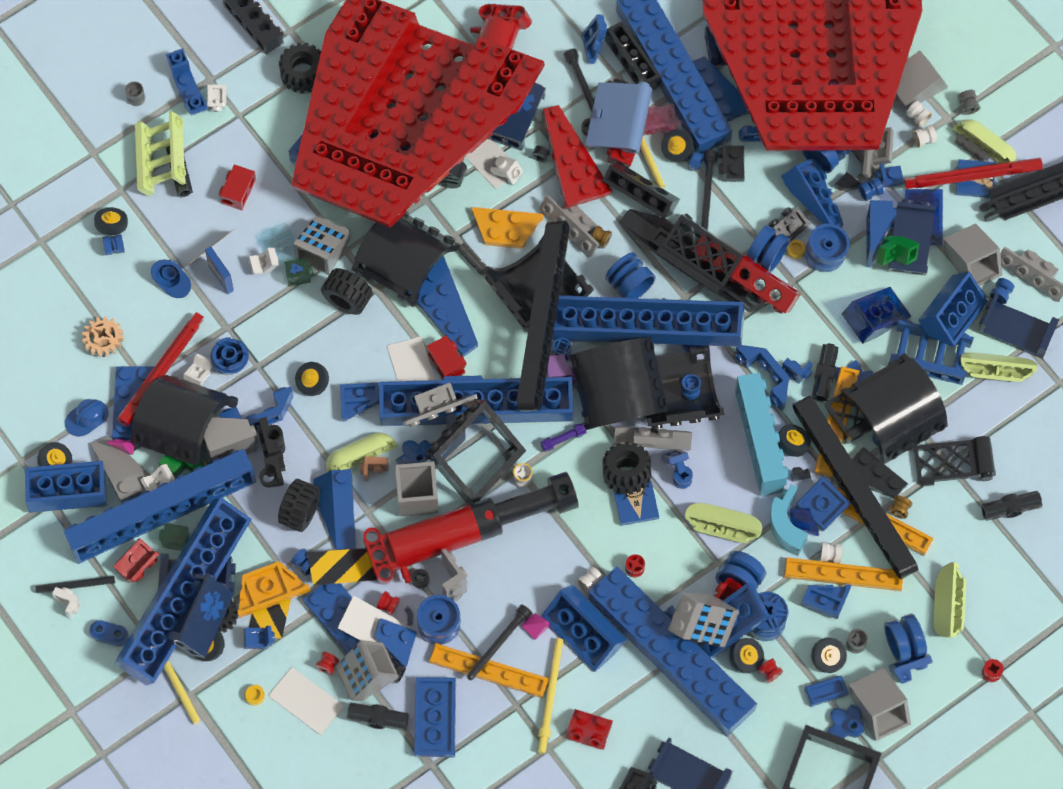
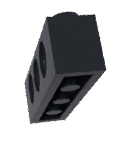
[223,0,284,55]
[604,21,661,91]
[602,162,680,218]

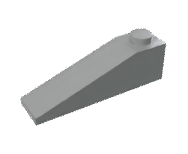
[91,436,150,503]

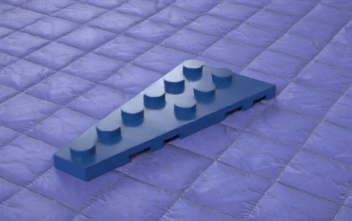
[408,256,478,357]

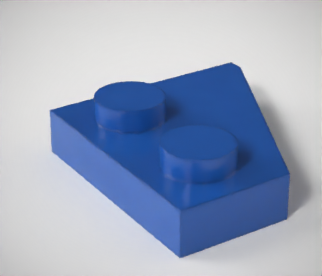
[581,14,607,64]
[340,382,379,422]
[801,584,851,619]
[373,618,417,667]

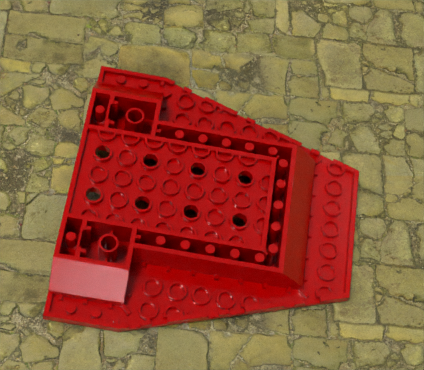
[291,0,545,228]
[702,0,923,151]

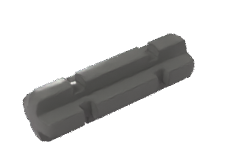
[955,134,989,161]
[458,243,487,274]

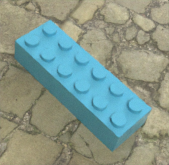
[735,372,788,496]

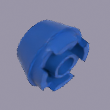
[210,337,249,375]

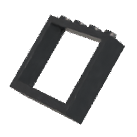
[424,399,526,504]
[782,724,882,789]

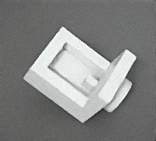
[206,85,227,111]
[490,156,523,185]
[248,248,279,275]
[183,354,212,386]
[141,464,175,491]
[52,587,80,619]

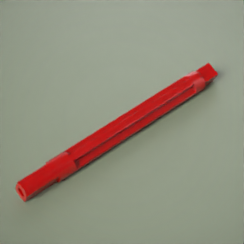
[904,157,1043,189]
[117,312,204,427]

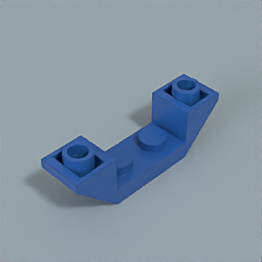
[166,48,208,116]
[735,345,789,411]
[219,386,293,430]

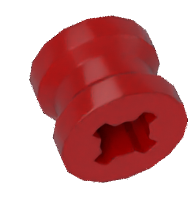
[625,554,645,578]
[377,591,400,616]
[315,651,340,675]
[758,658,783,683]
[982,659,1004,683]

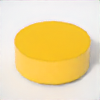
[786,240,805,259]
[244,685,265,706]

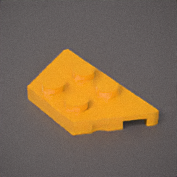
[472,207,544,249]
[238,561,311,618]

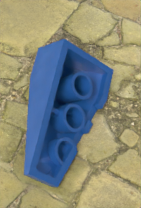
[781,157,844,227]
[313,469,356,550]

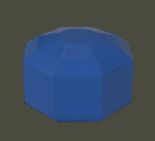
[688,151,704,171]

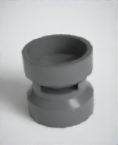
[125,81,145,106]
[958,90,980,115]
[846,629,868,654]

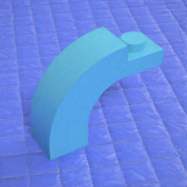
[770,484,808,556]

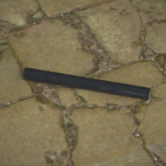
[36,576,116,593]

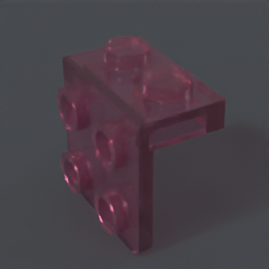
[644,104,681,135]

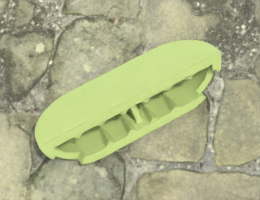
[952,119,1017,163]
[961,353,1038,382]
[325,432,398,473]
[685,503,762,543]
[933,562,966,638]

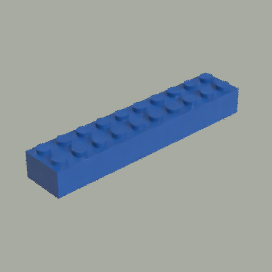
[616,0,732,154]
[552,296,744,347]
[379,377,573,426]
[64,449,256,564]
[114,497,252,685]
[588,566,757,737]

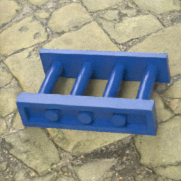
[889,320,974,385]

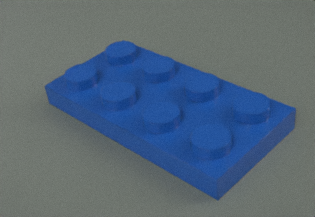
[112,366,154,440]
[702,582,770,658]
[303,583,361,654]
[414,677,456,757]

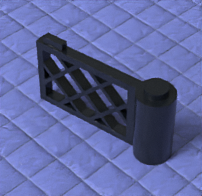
[914,436,996,487]

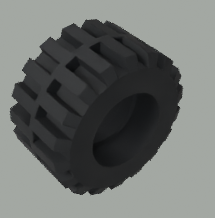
[279,42,321,93]
[320,268,373,315]
[602,442,651,495]
[278,478,320,532]

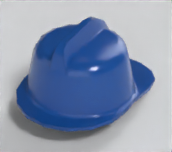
[151,259,191,298]
[65,399,108,437]

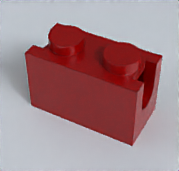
[219,164,256,211]
[427,335,467,380]

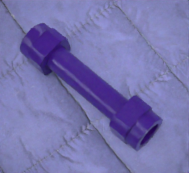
[540,423,587,452]

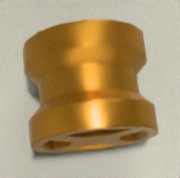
[592,225,612,249]
[889,496,913,519]

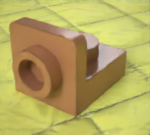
[360,456,389,481]

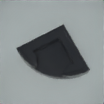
[834,172,861,191]
[791,467,811,482]

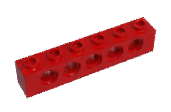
[693,232,802,314]

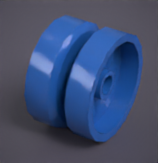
[805,224,850,272]
[747,225,790,272]
[715,551,767,590]
[417,595,461,645]
[884,613,927,663]

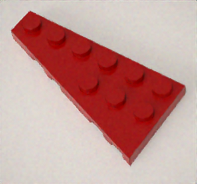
[541,105,612,209]

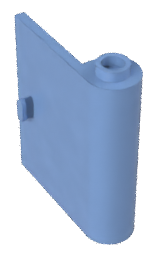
[585,82,652,154]

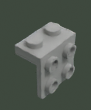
[441,548,468,602]

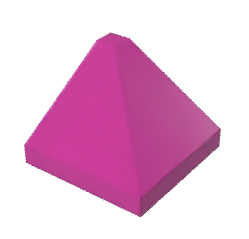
[107,439,134,455]
[521,613,549,640]

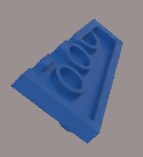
[693,56,749,122]

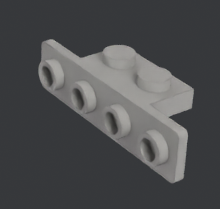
[861,127,894,181]
[539,195,599,257]
[1000,247,1063,302]
[402,382,478,427]
[614,426,692,451]

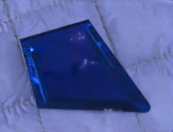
[790,508,819,536]

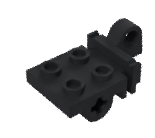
[257,417,286,488]

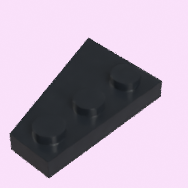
[852,447,908,499]

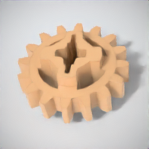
[82,316,124,358]

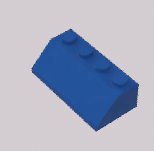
[918,271,988,347]
[25,461,107,513]
[541,585,627,672]

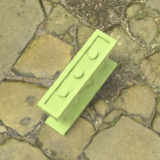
[135,111,186,196]

